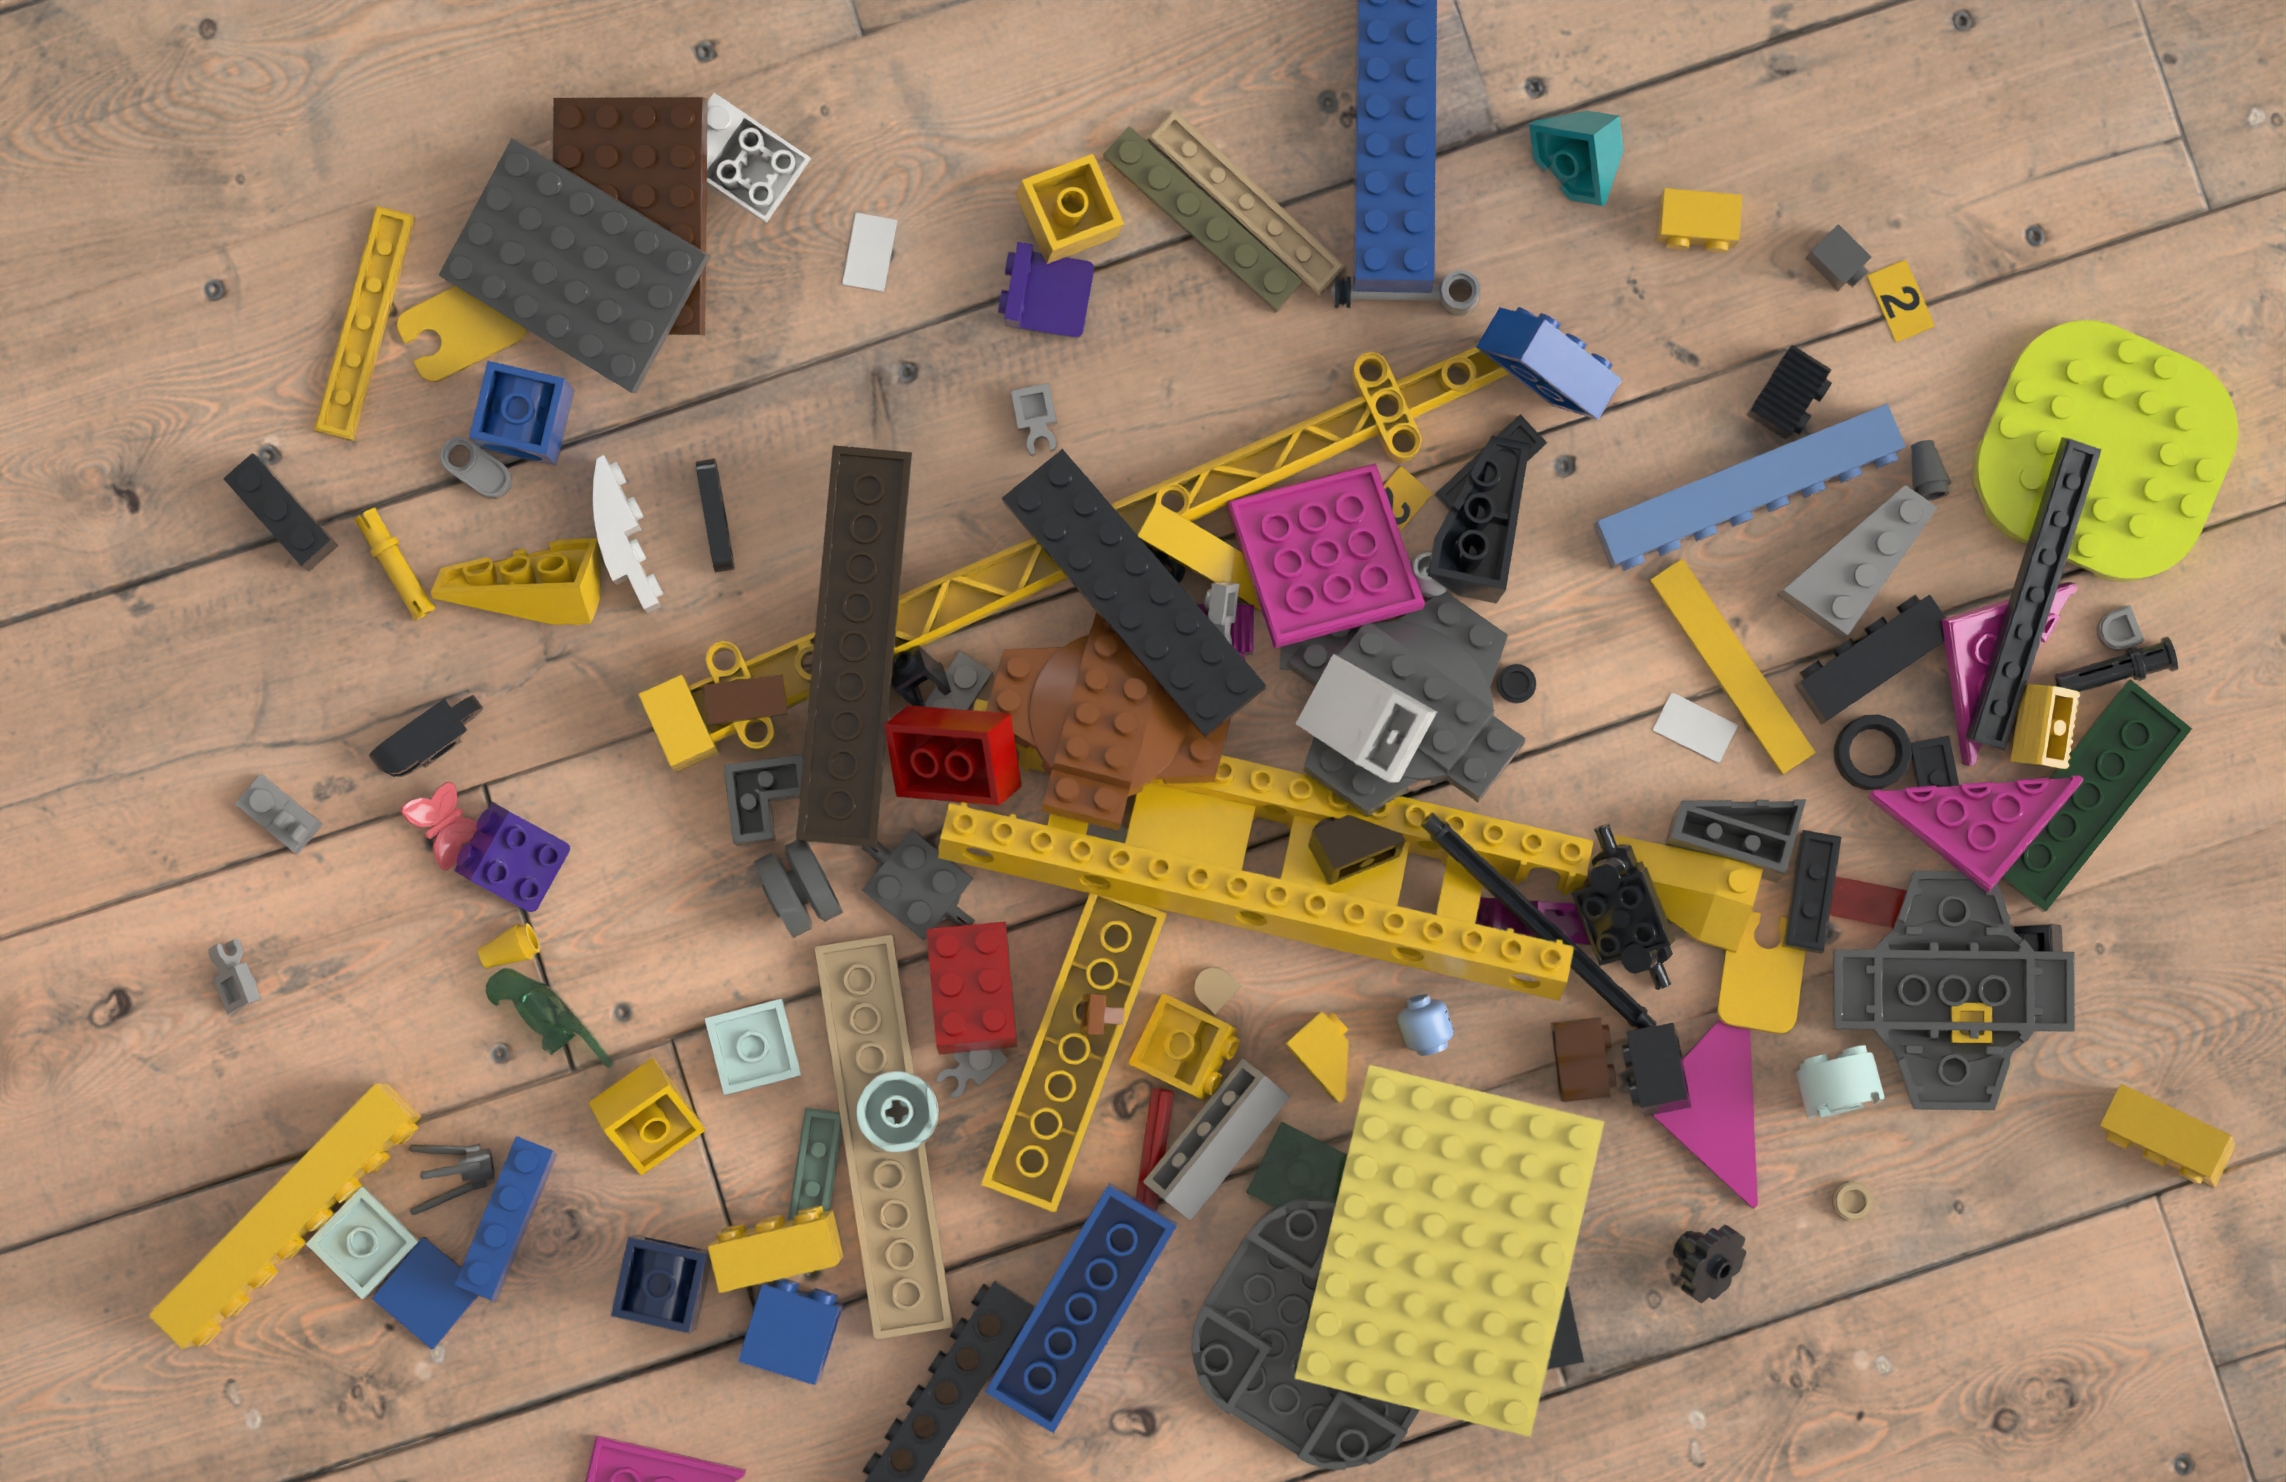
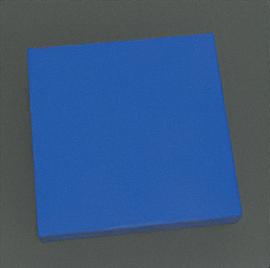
[372,1237,478,1350]

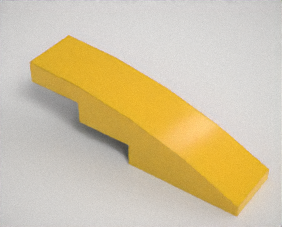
[1137,502,1262,613]

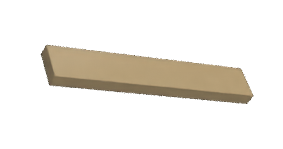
[1148,109,1345,297]

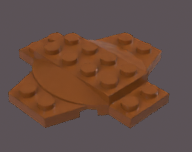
[986,612,1231,831]

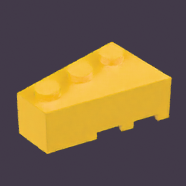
[2100,1083,2236,1188]

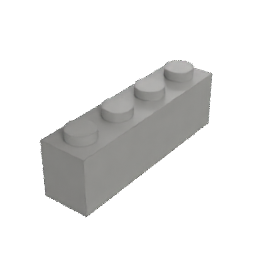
[1143,1058,1290,1221]

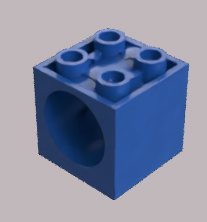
[469,361,574,466]
[738,1278,844,1385]

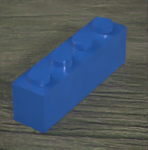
[455,1136,557,1303]

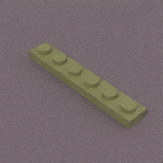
[1103,126,1303,312]

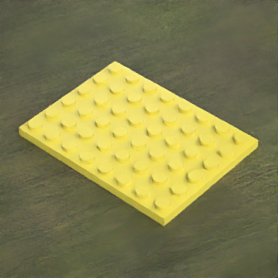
[1294,1064,1605,1437]

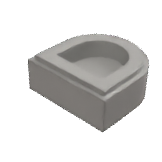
[2097,605,2144,651]

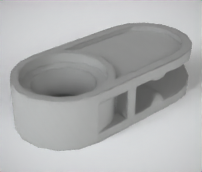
[440,437,512,499]

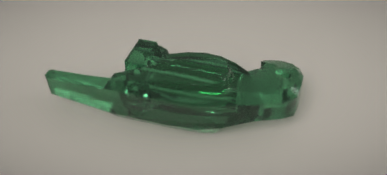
[485,967,614,1068]

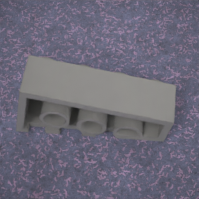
[1777,485,1938,640]

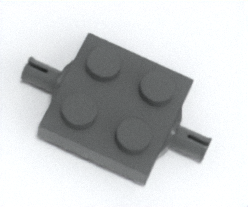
[861,829,975,940]

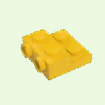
[1128,993,1240,1101]

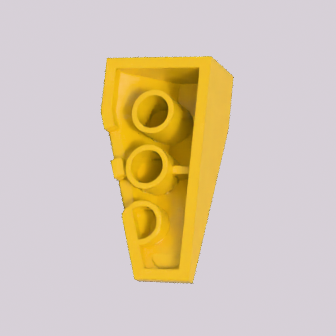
[430,538,601,625]
[1599,834,1763,953]

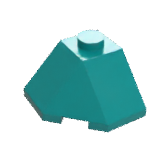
[1529,110,1624,206]

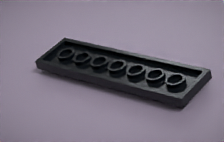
[1002,449,1266,738]

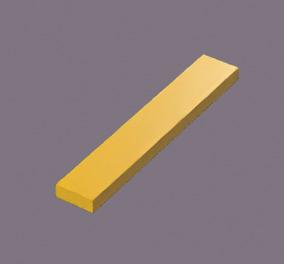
[314,206,416,442]
[1649,558,1816,775]

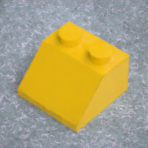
[1284,1011,1349,1103]
[588,1057,706,1176]

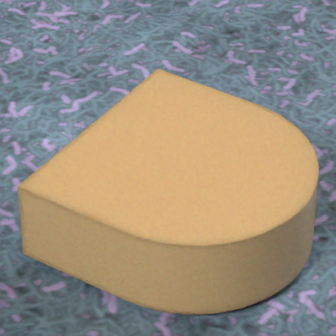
[1194,967,1241,1015]

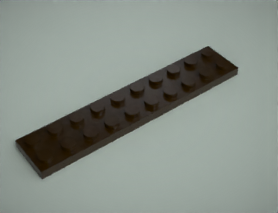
[796,445,912,848]

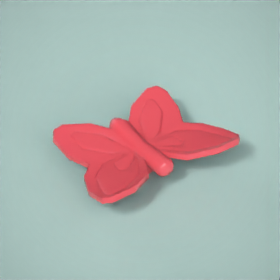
[401,782,477,871]

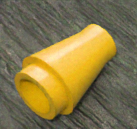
[478,923,540,969]

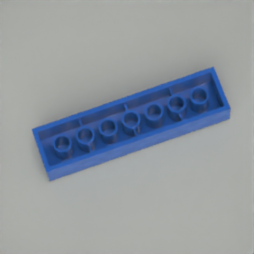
[1353,0,1437,293]

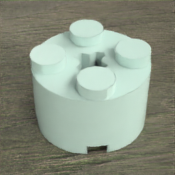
[1795,1045,1885,1119]
[857,1072,939,1152]

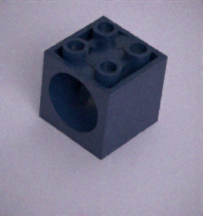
[611,1235,712,1333]

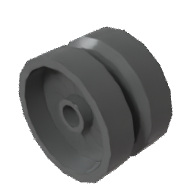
[754,840,843,938]

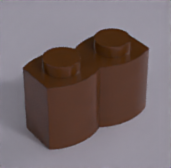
[1551,1017,1616,1102]

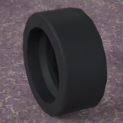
[1833,714,1912,790]

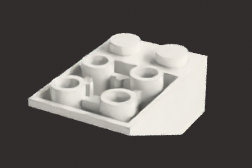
[707,93,811,223]
[1296,654,1437,782]

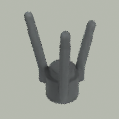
[409,1144,495,1215]

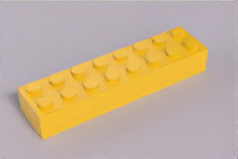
[981,893,1167,1213]
[148,1083,422,1349]

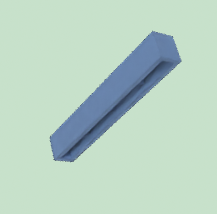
[1594,404,1906,571]

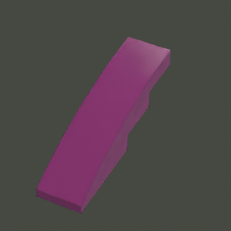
[1475,897,1591,945]

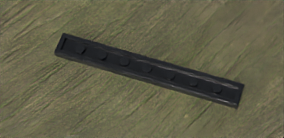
[1965,437,2102,751]

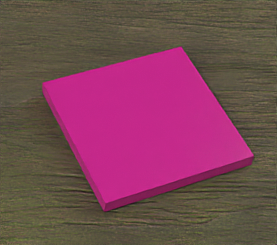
[1226,463,1425,648]

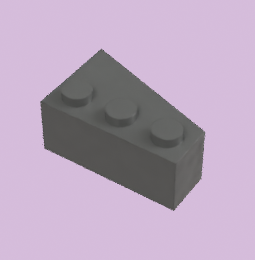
[1665,799,1806,883]

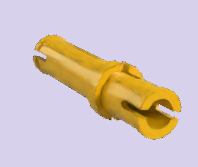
[354,508,436,621]

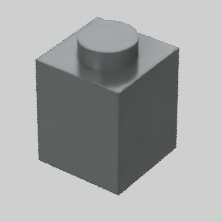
[1805,224,1871,291]

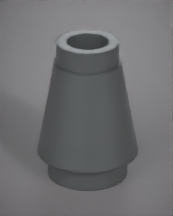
[1911,440,1951,501]

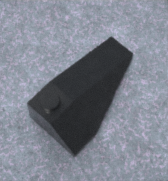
[1428,436,1530,604]

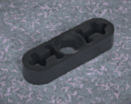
[695,458,735,573]

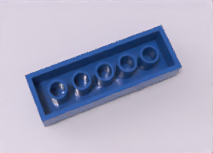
[985,1182,1177,1434]

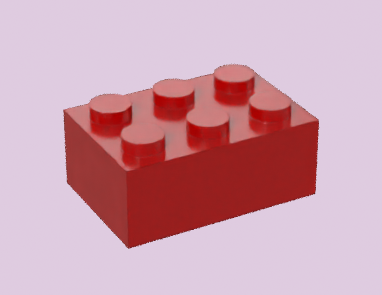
[884,705,1022,806]
[926,921,1018,1055]

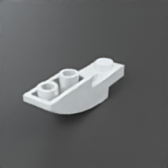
[593,455,664,613]

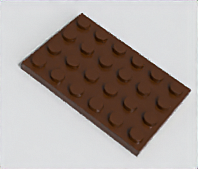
[553,97,708,335]

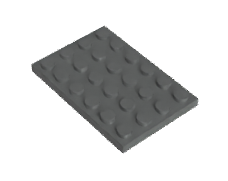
[439,138,711,393]

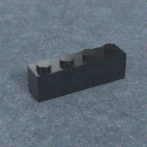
[1794,594,1946,724]

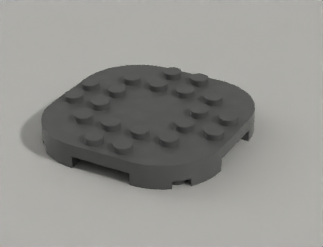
[1192,1197,1420,1470]

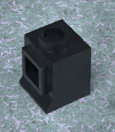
[891,645,951,707]

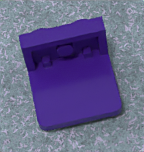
[998,242,1094,338]
[454,802,570,912]

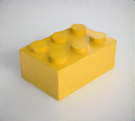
[708,1205,844,1293]

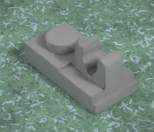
[235,773,323,854]

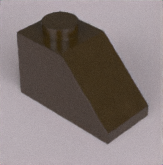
[1308,815,1405,886]

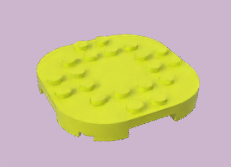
[1973,320,2238,582]

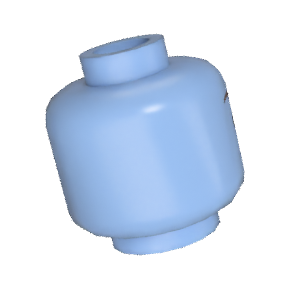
[1397,994,1454,1056]

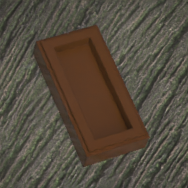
[703,674,788,726]

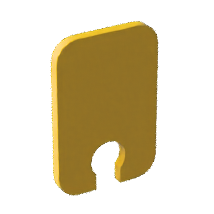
[397,286,526,382]
[1717,911,1806,1034]

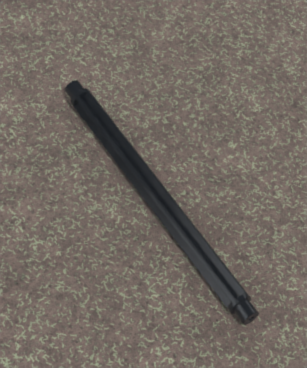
[1421,813,1657,1029]

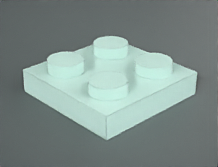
[705,999,802,1095]
[306,1186,420,1299]

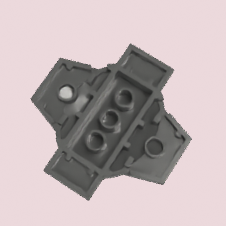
[1287,592,1526,816]
[1833,871,2075,1110]

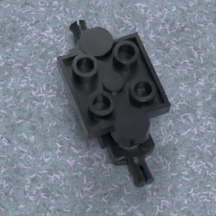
[1571,823,1675,990]

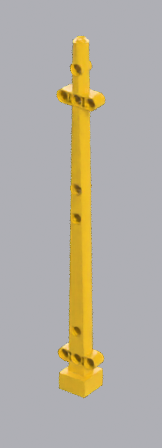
[639,346,1510,773]

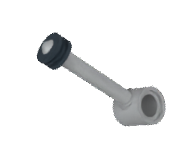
[1331,270,1480,316]

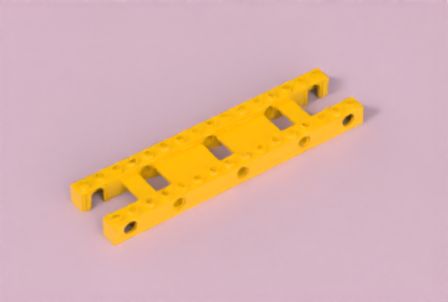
[938,699,1593,1001]

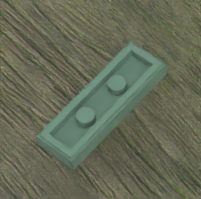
[788,1108,842,1220]

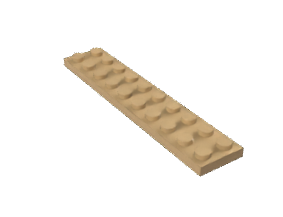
[814,934,953,1340]

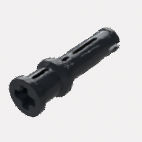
[2054,637,2178,692]

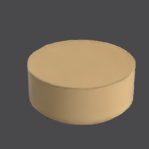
[1832,1181,1874,1221]

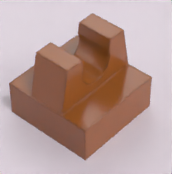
[1080,994,1124,1035]

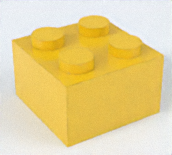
[1016,153,1124,264]

